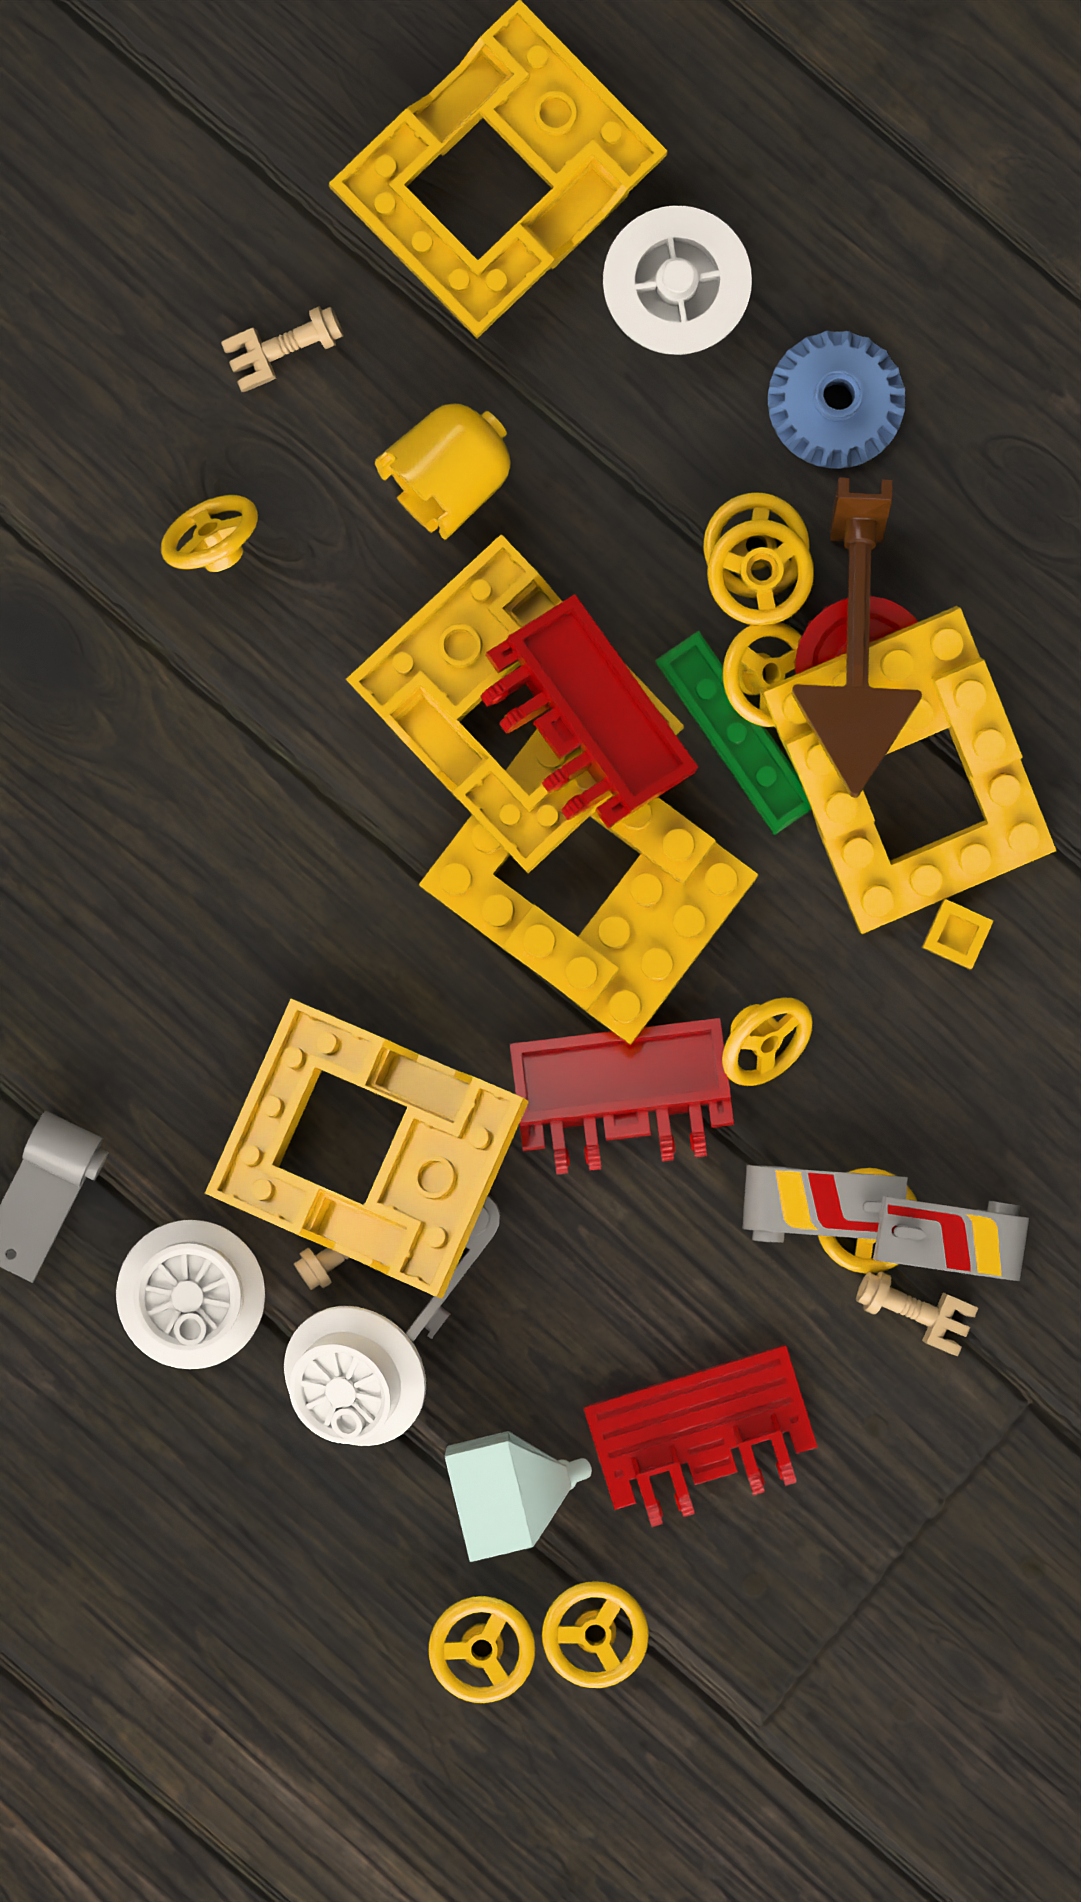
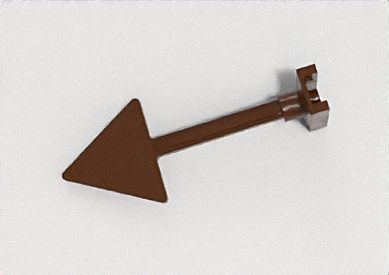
[792,478,922,798]

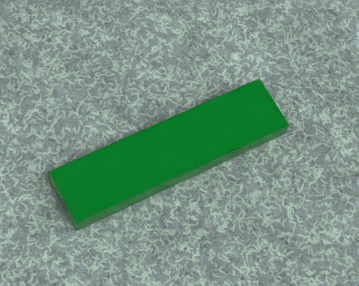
[655,631,812,835]

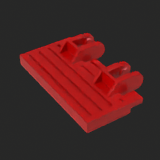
[480,594,698,829]
[510,1018,734,1174]
[583,1344,817,1527]

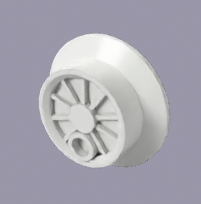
[603,206,752,355]
[116,1220,265,1369]
[284,1306,426,1446]

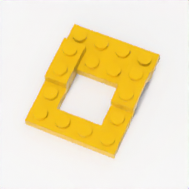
[329,0,668,339]
[346,534,684,873]
[761,606,1056,934]
[419,729,758,1045]
[205,999,529,1299]

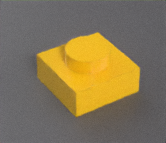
[922,899,993,969]

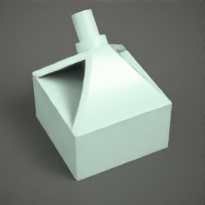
[445,1431,592,1562]

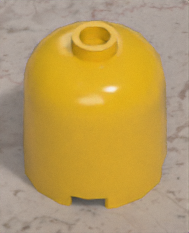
[375,403,511,540]

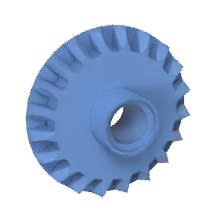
[768,331,905,469]

